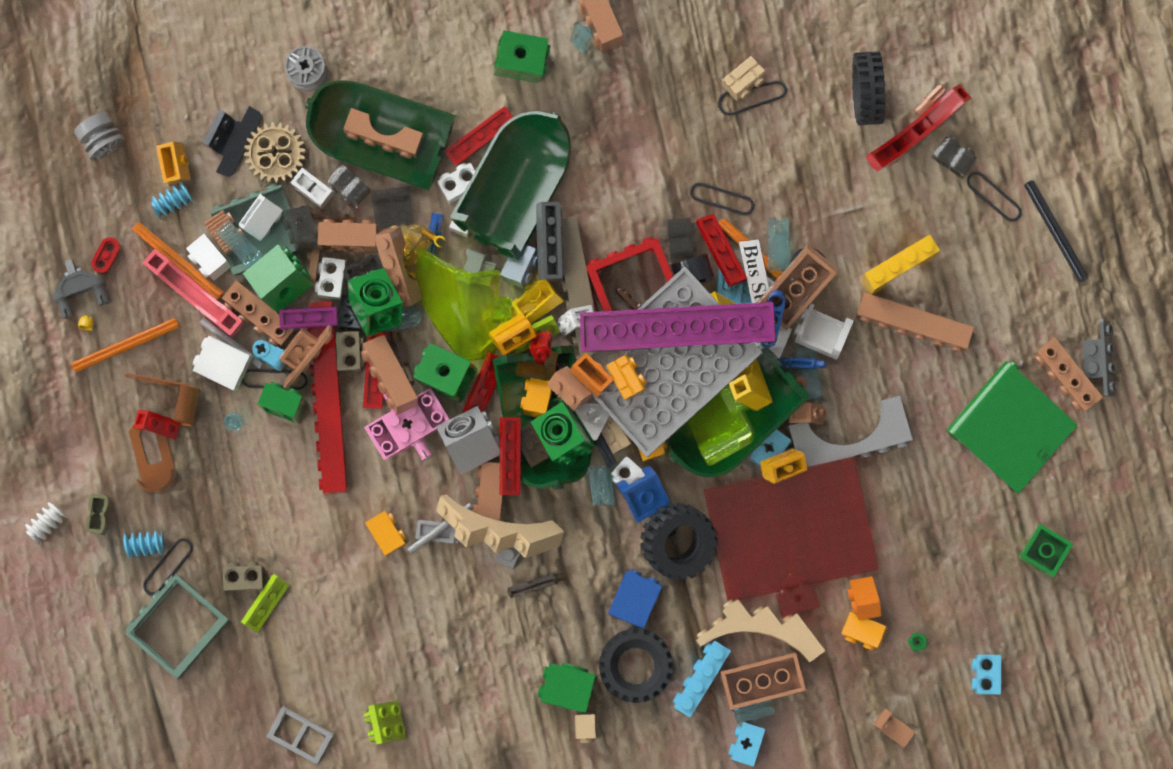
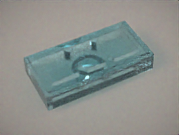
[733,700,775,723]

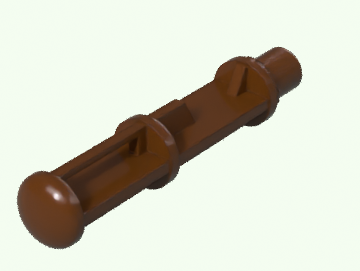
[298,205,357,223]
[390,330,415,386]

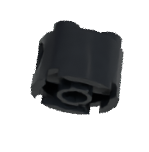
[671,254,714,283]

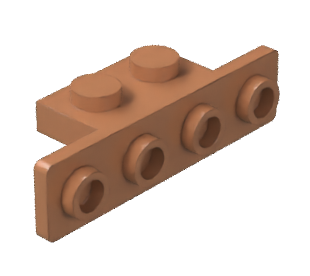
[279,325,333,390]

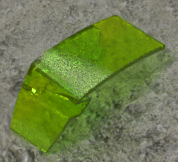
[688,378,754,466]

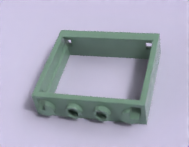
[124,574,231,680]

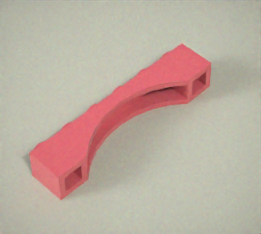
[143,249,245,339]

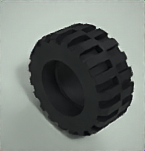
[640,503,718,580]

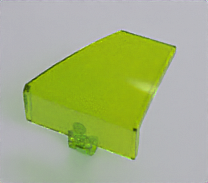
[416,248,513,362]

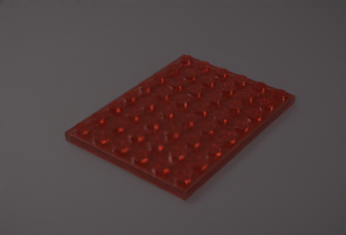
[703,456,879,602]

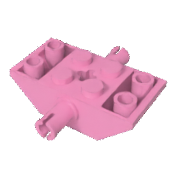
[364,388,450,461]

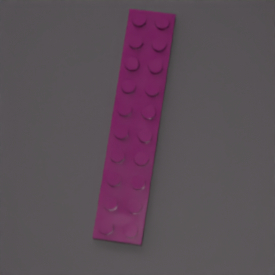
[580,302,776,352]

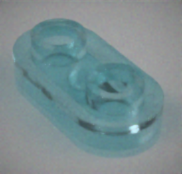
[388,306,422,332]

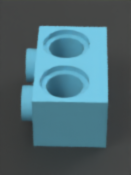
[972,655,1001,695]

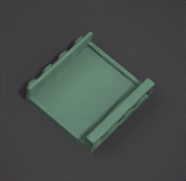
[210,184,307,278]

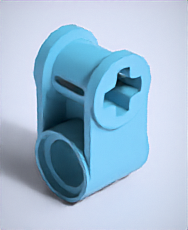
[252,340,285,372]

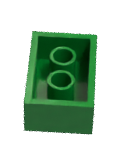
[257,382,307,424]

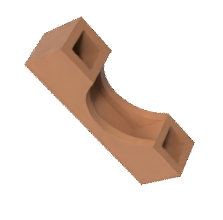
[343,108,424,159]
[374,226,423,307]

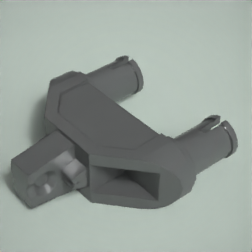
[52,260,110,319]

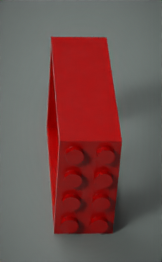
[586,237,673,311]

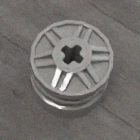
[285,46,327,92]
[74,111,125,160]

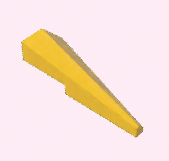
[478,270,564,355]

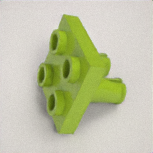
[364,701,406,745]

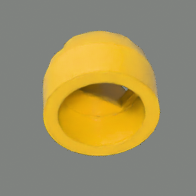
[78,315,94,331]

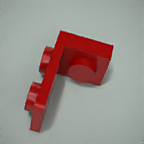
[529,330,559,373]
[133,410,181,440]

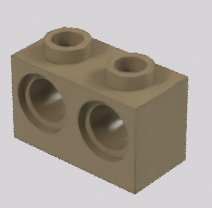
[336,331,365,373]
[223,562,264,592]

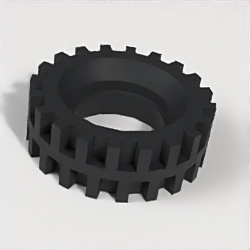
[852,51,886,126]
[599,628,673,703]

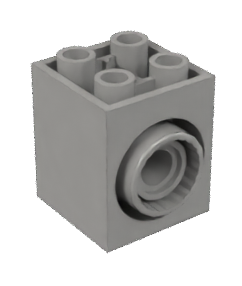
[436,406,500,475]

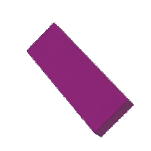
[279,307,338,330]

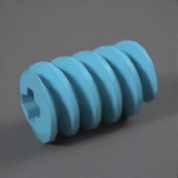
[151,182,194,219]
[123,530,165,558]

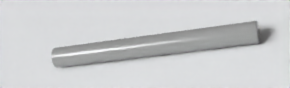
[200,317,264,369]
[407,503,474,555]

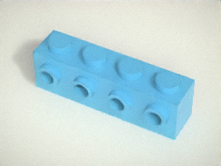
[672,641,731,718]

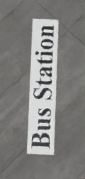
[739,240,782,349]

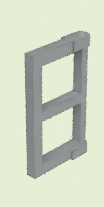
[266,706,334,765]

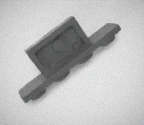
[1083,320,1117,398]

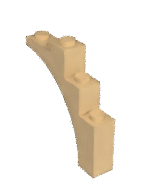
[436,494,564,558]
[696,599,825,663]

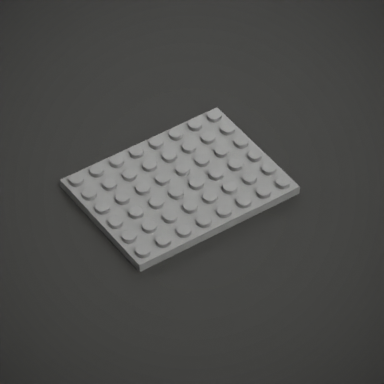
[588,267,763,457]

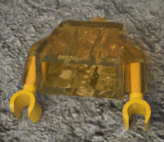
[390,224,447,279]

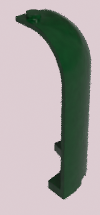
[305,80,456,191]
[450,111,571,260]
[668,344,810,478]
[493,346,591,490]

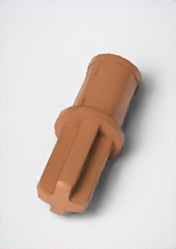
[913,85,946,117]

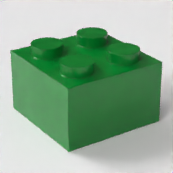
[1017,524,1073,578]

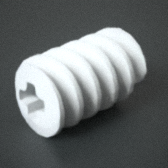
[25,502,67,545]

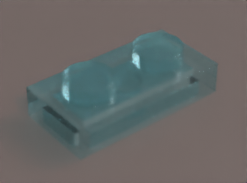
[570,23,593,53]

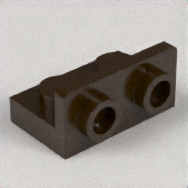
[520,423,550,468]

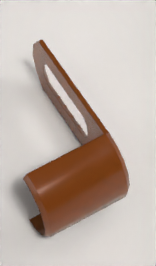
[125,373,201,426]
[129,425,178,495]

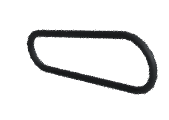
[718,81,787,115]

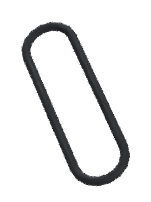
[967,172,1021,221]
[690,183,754,215]
[242,369,308,390]
[143,538,193,595]

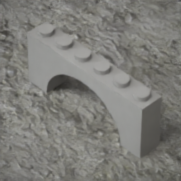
[787,396,913,474]

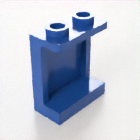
[608,569,662,629]

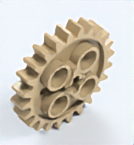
[244,122,306,184]

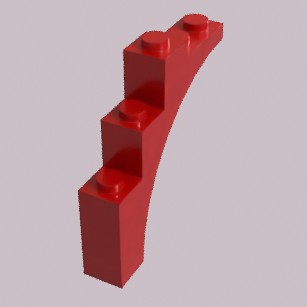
[865,84,972,172]

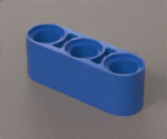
[760,290,786,348]

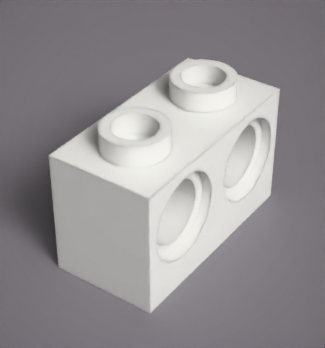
[437,163,475,204]
[290,168,334,209]
[315,257,347,300]
[611,456,645,484]

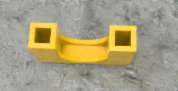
[860,235,940,295]

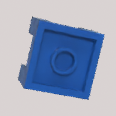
[616,465,670,523]

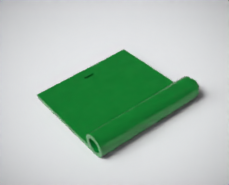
[946,361,1077,494]

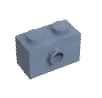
[500,245,538,289]

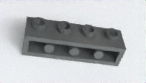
[536,202,564,280]

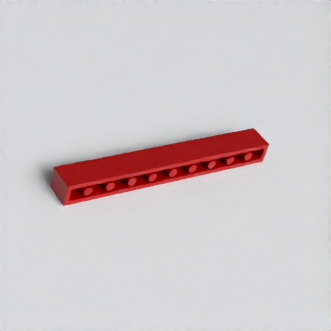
[307,301,348,495]

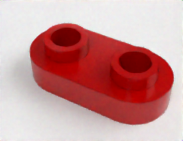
[91,237,120,274]

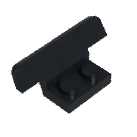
[203,106,261,177]

